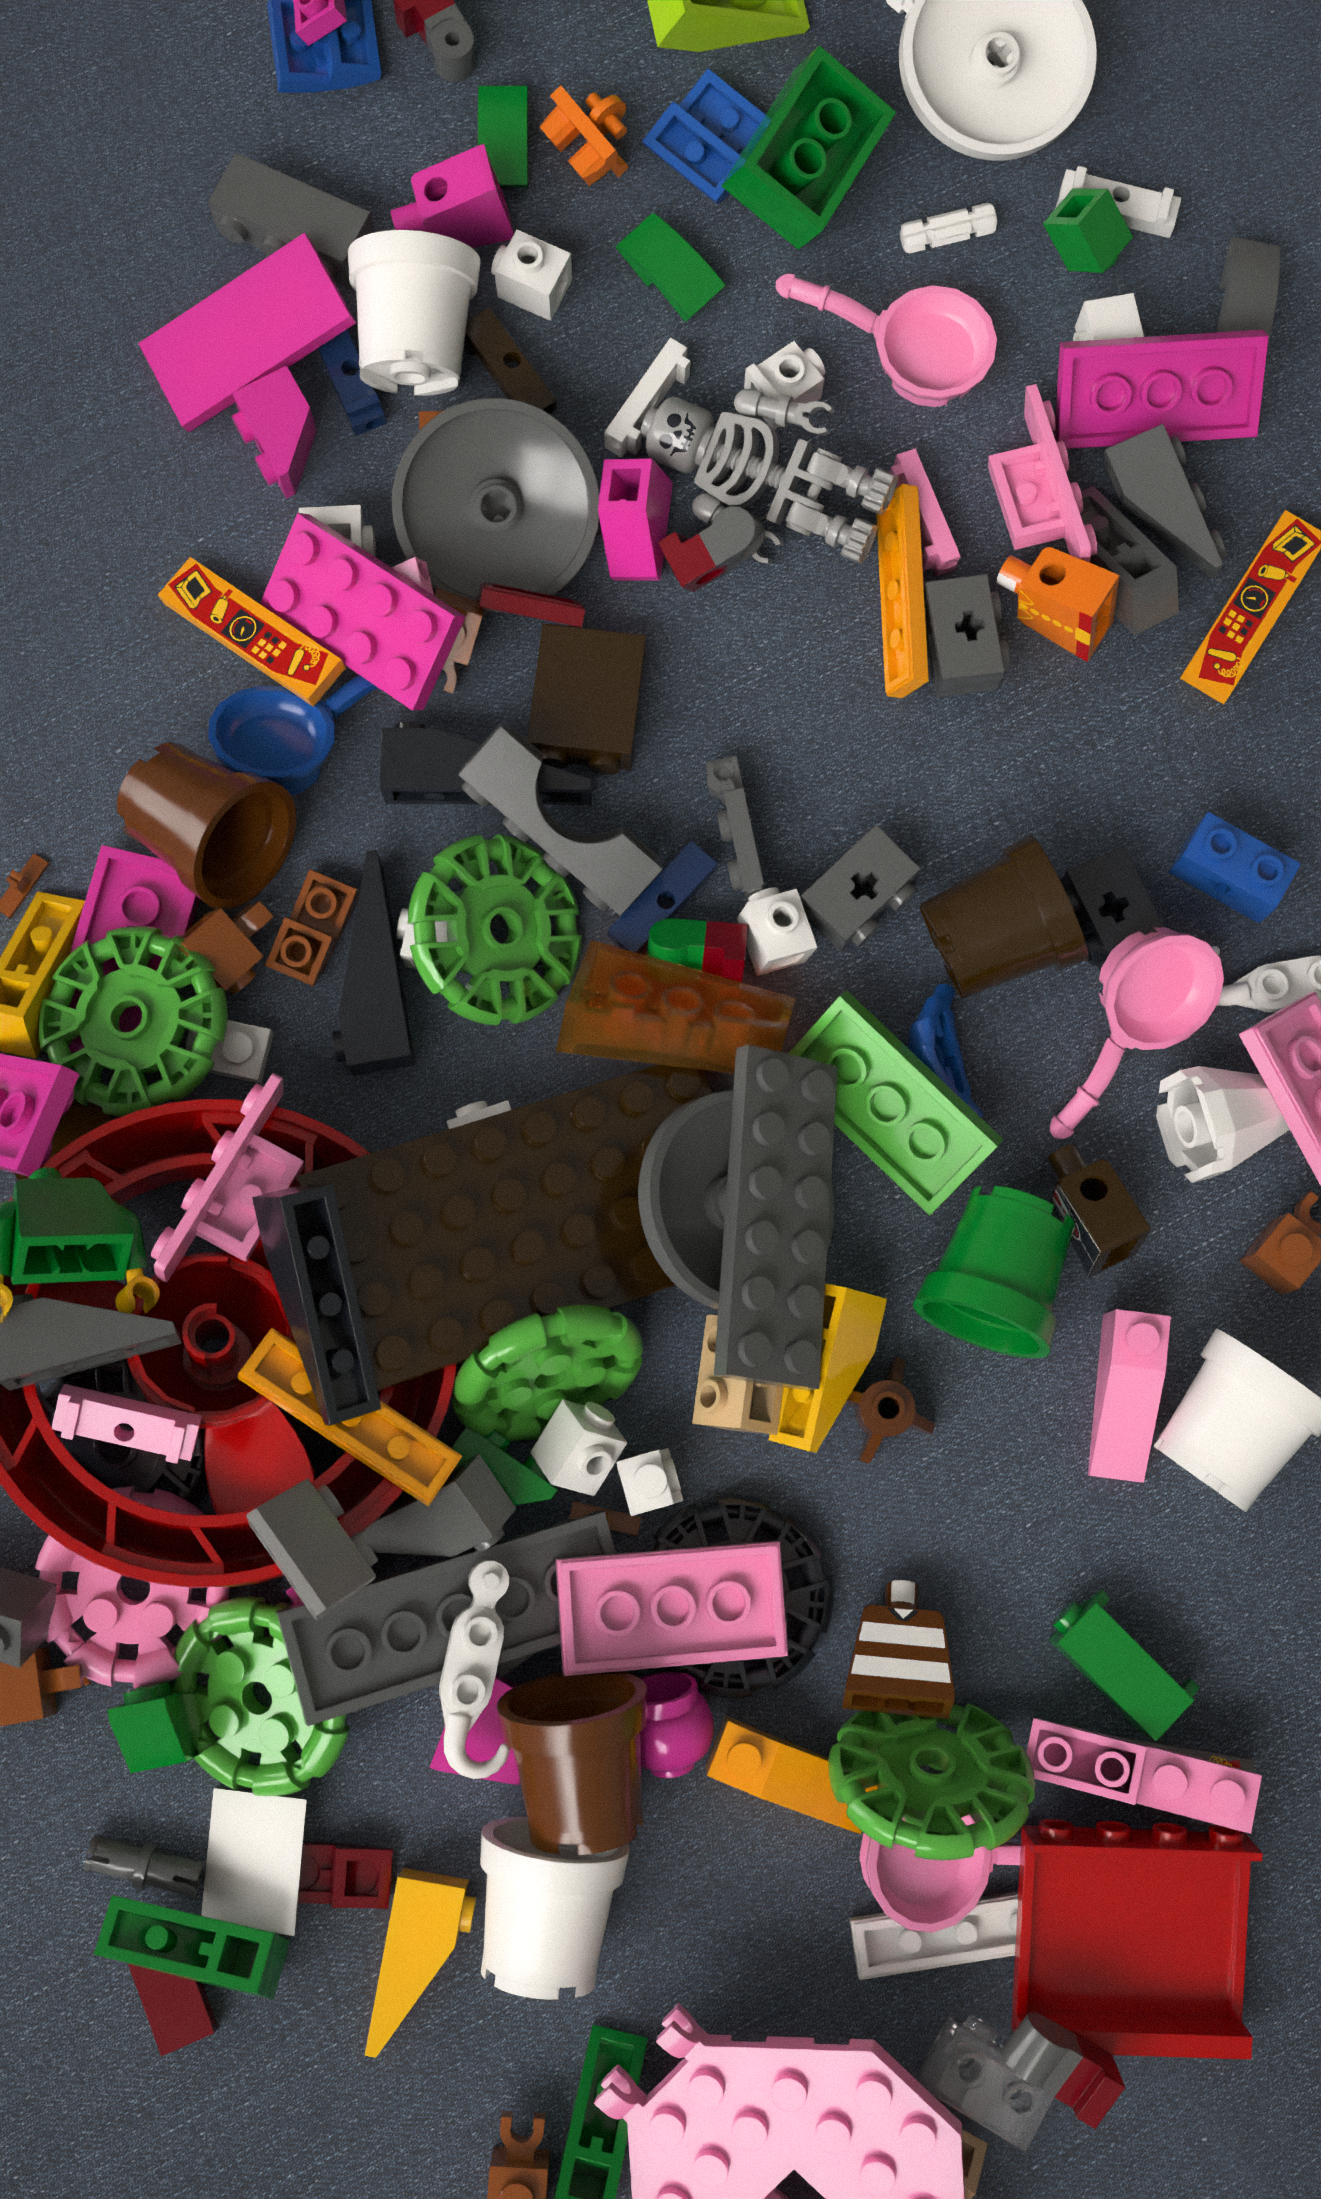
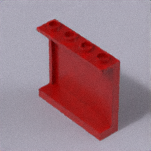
[1011,1819,1263,2060]

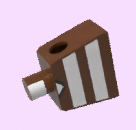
[842,1580,955,1719]

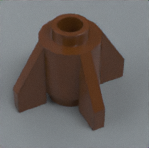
[845,1357,936,1464]

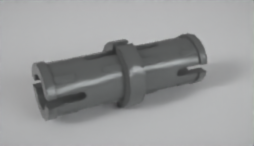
[84,1834,205,1898]

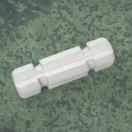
[900,203,997,253]

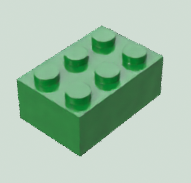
[721,45,896,250]

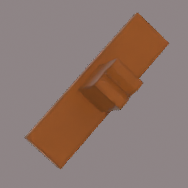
[0,853,50,919]
[569,1501,642,1536]

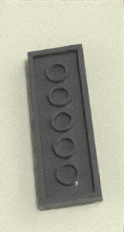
[714,1044,838,1390]
[276,1510,616,1727]

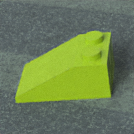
[647,0,810,52]

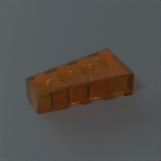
[556,940,796,1073]

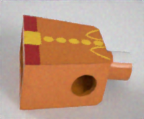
[997,547,1120,662]

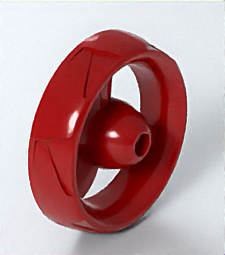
[0,1099,457,1588]

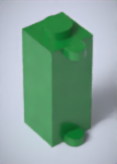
[1048,1589,1200,1741]

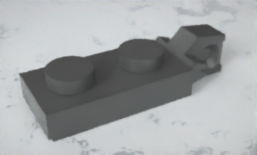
[706,756,765,902]

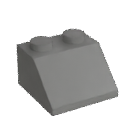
[246,1478,378,1622]

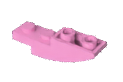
[1026,1718,1262,1834]

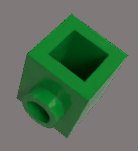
[1043,188,1133,273]

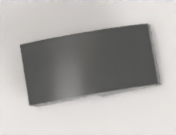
[1216,236,1280,346]

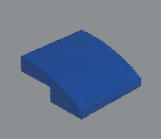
[267,0,381,93]
[642,69,766,205]

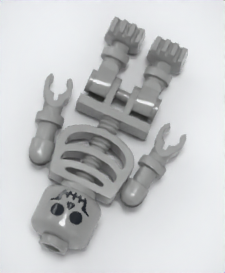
[641,389,899,564]

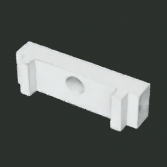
[1055,166,1181,238]
[604,337,690,458]

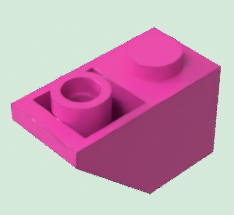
[231,365,317,499]
[598,458,673,581]

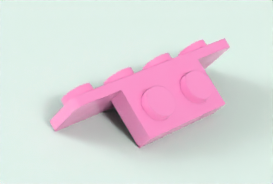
[988,384,1097,563]
[151,1073,304,1283]

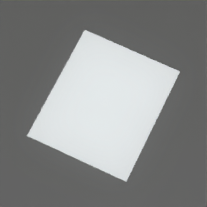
[201,1788,307,1936]

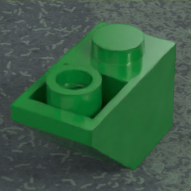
[452,1428,559,1506]
[107,1681,197,1773]

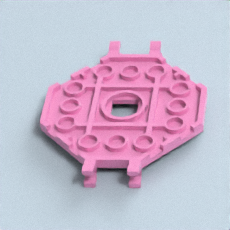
[594,2003,965,2199]

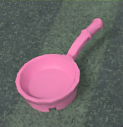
[776,274,997,407]
[1050,927,1224,1139]
[859,1815,1021,1933]

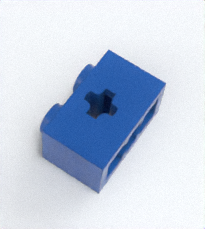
[1168,812,1301,924]

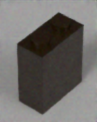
[527,623,646,775]

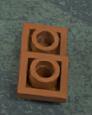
[265,869,360,986]

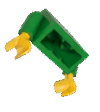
[0,1167,160,1323]

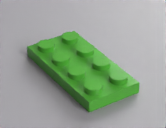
[789,991,1004,1216]

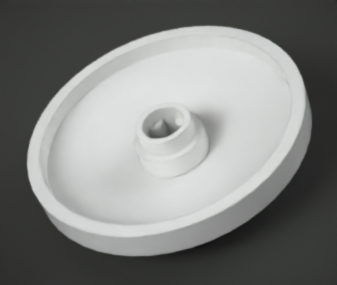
[899,0,1097,161]

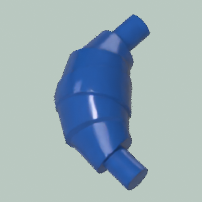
[908,984,983,1118]

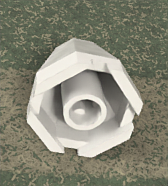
[1156,1066,1290,1183]

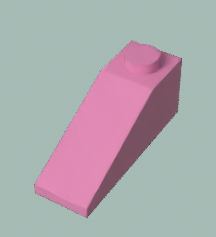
[1088,1309,1171,1483]

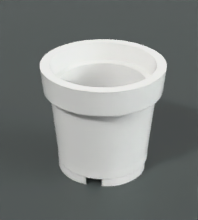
[348,230,481,396]
[1154,1329,1321,1512]
[480,1817,630,2000]

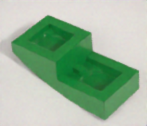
[478,86,529,188]
[615,213,726,322]

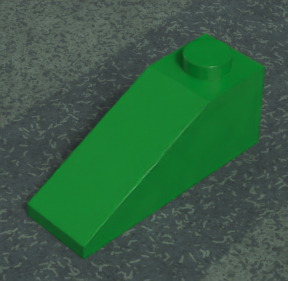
[94,1895,290,2000]
[553,2025,648,2199]

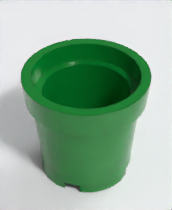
[913,1186,1075,1358]

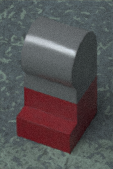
[393,0,476,82]
[658,506,765,592]
[1001,2012,1126,2129]

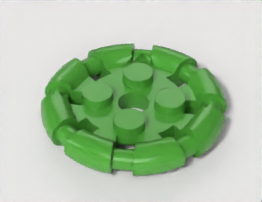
[407,834,582,1026]
[38,926,228,1116]
[452,1305,644,1441]
[170,1596,350,1796]
[828,1703,1035,1861]

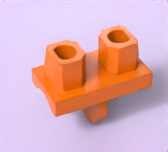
[540,85,629,186]

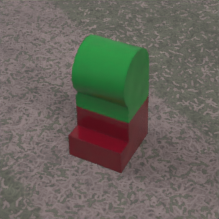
[646,918,748,995]

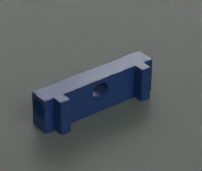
[317,329,387,436]
[607,841,718,959]

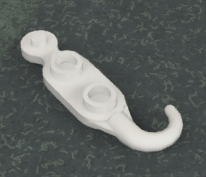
[1212,946,1321,1012]
[439,1560,510,1779]

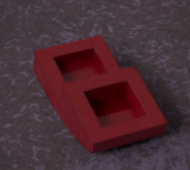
[297,1841,393,1909]

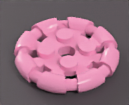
[35,1486,230,1689]

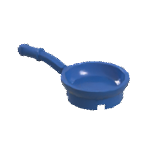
[208,675,381,795]

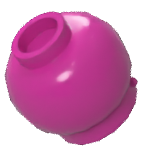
[640,1672,714,1778]

